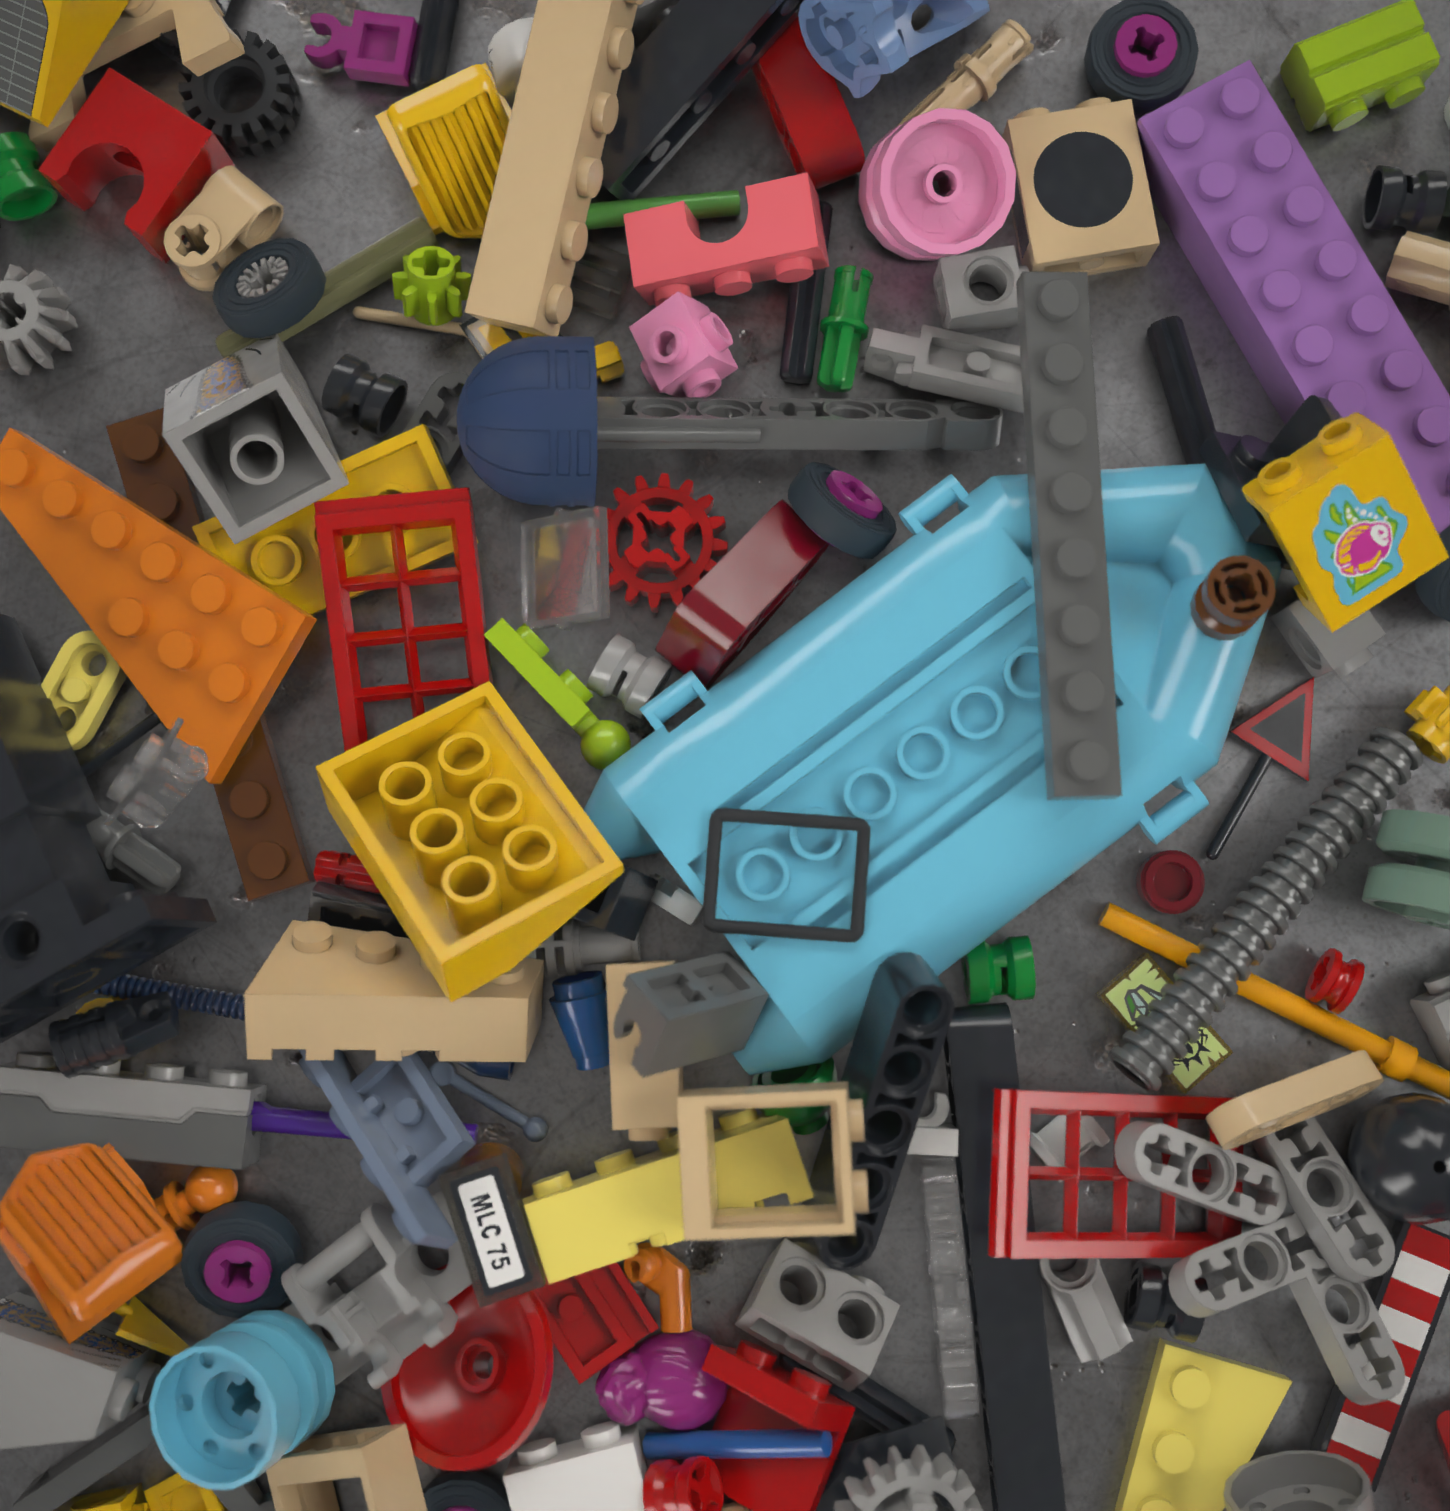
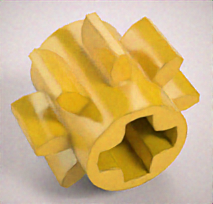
[1404,685,1450,764]

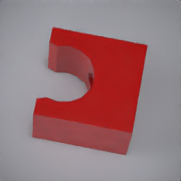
[38,67,235,264]

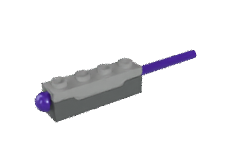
[0,1051,478,1170]

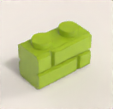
[1280,0,1440,132]

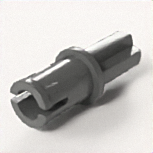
[86,808,181,895]

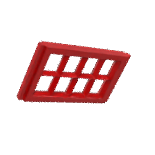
[314,487,493,752]
[988,1088,1243,1259]

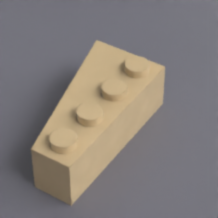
[244,920,544,1062]

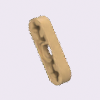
[1206,1050,1384,1150]

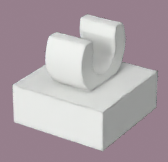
[907,1092,959,1156]

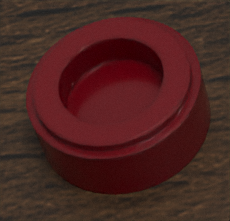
[1136,850,1205,914]

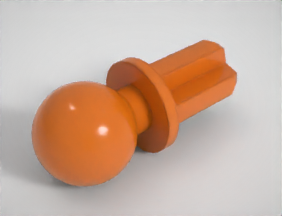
[153,1166,238,1232]

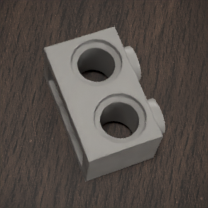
[735,1238,900,1392]

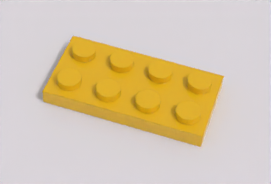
[192,424,479,616]

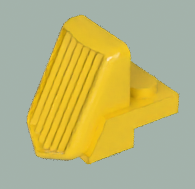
[375,62,512,238]

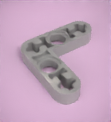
[1168,1213,1405,1406]

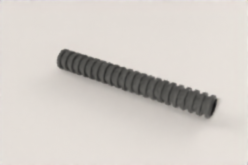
[1109,727,1424,1091]

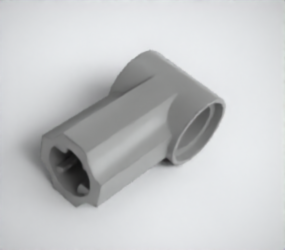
[1037,1222,1133,1363]

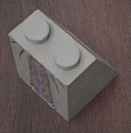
[162,334,349,545]
[0,1291,161,1450]

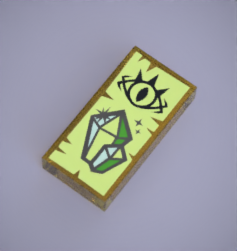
[1096,953,1234,1094]

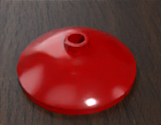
[381,1264,554,1471]

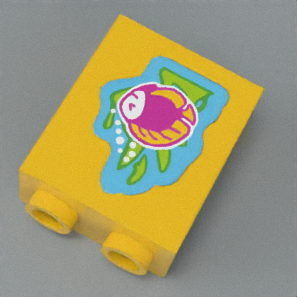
[1242,412,1449,633]

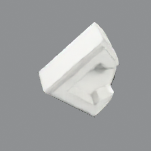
[649,873,703,926]

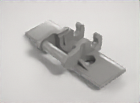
[281,1162,532,1389]

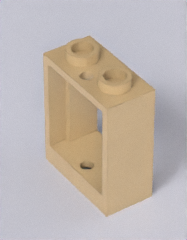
[606,959,684,1141]
[677,1082,869,1241]
[266,1423,427,1511]

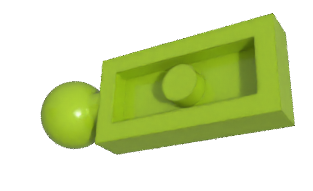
[484,617,631,770]

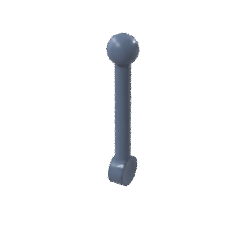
[429,1061,548,1142]

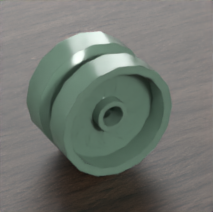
[1362,809,1450,930]

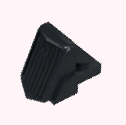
[1199,395,1342,571]

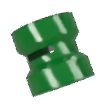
[0,131,58,221]
[961,935,1036,1004]

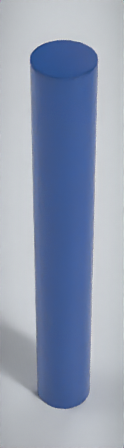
[642,1429,832,1460]

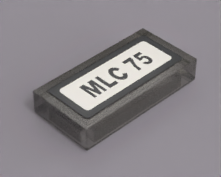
[438,1152,547,1308]

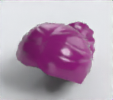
[595,1329,728,1431]

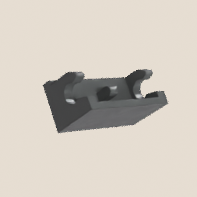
[613,951,769,1078]

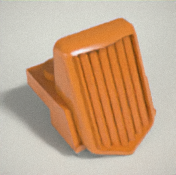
[0,1143,183,1345]

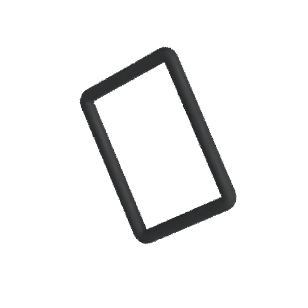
[702,808,871,943]

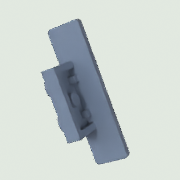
[298,1049,476,1249]

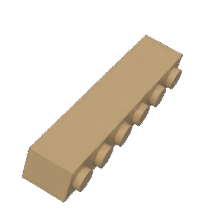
[465,0,645,336]

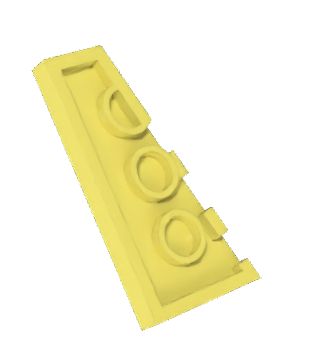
[1114,1338,1293,1511]

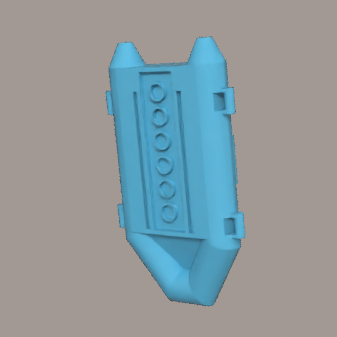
[583,464,1282,1075]

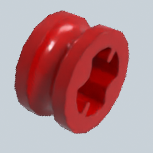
[1305,948,1365,1014]

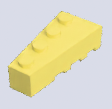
[521,1108,814,1284]

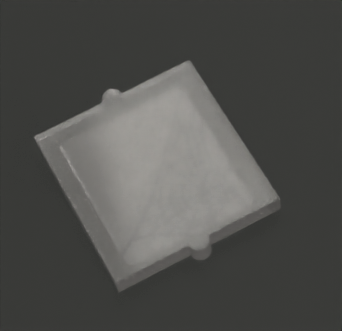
[520,506,610,631]

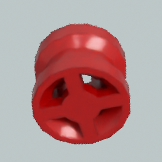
[643,1455,723,1511]

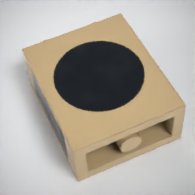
[1002,97,1160,275]

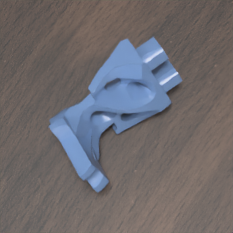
[798,0,990,98]

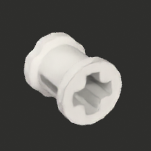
[1029,1115,1110,1183]

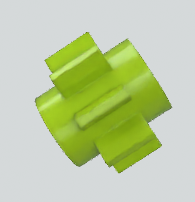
[392,246,471,326]

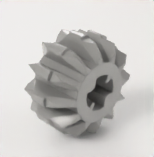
[0,264,78,376]

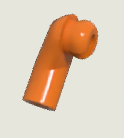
[623,1242,693,1333]

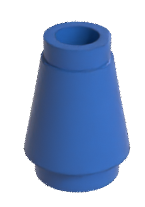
[549,970,610,1071]

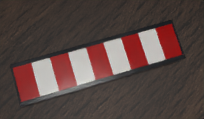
[1310,1221,1450,1492]

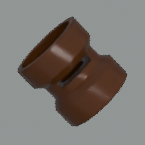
[1190,555,1276,640]

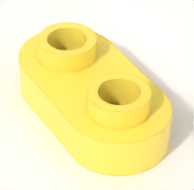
[41,630,127,751]

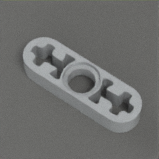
[1251,1117,1395,1282]
[1115,1121,1287,1225]

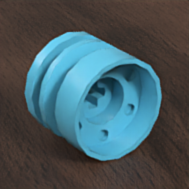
[149,1310,335,1490]

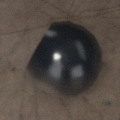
[1347,1092,1450,1225]

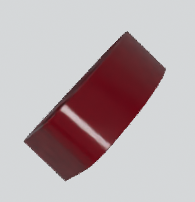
[655,499,830,690]

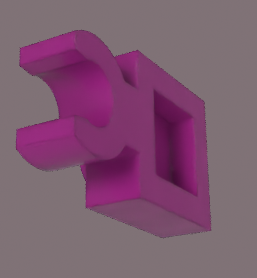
[304,10,418,87]

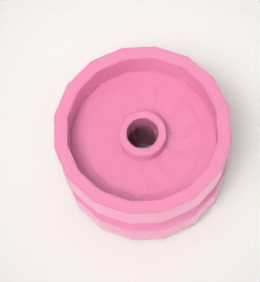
[858,108,1016,261]

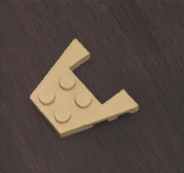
[29,0,245,152]

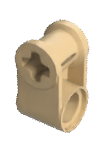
[164,166,284,291]

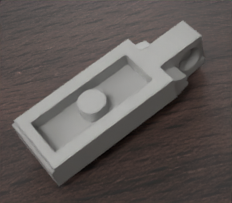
[863,324,1024,414]

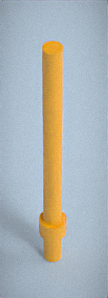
[1098,902,1450,1100]

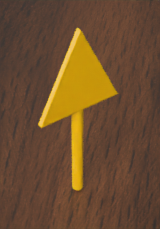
[114,1296,190,1357]

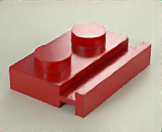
[526,1250,659,1385]

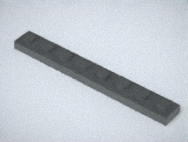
[1016,271,1122,801]

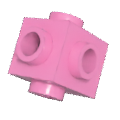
[629,291,739,398]

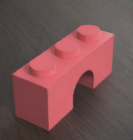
[623,172,829,307]

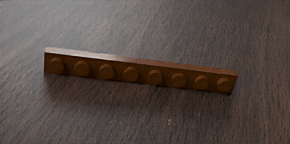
[106,408,315,901]

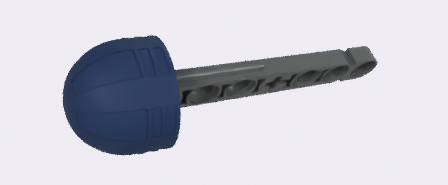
[457,336,1003,507]

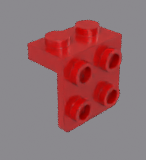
[701,1339,856,1511]

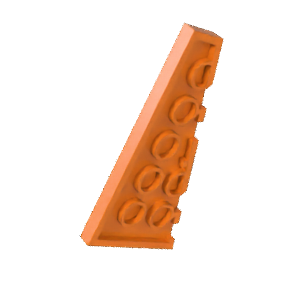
[0,427,317,784]

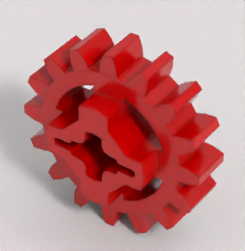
[590,473,728,613]

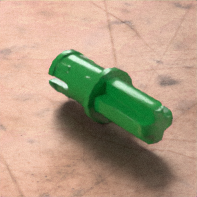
[816,265,874,393]

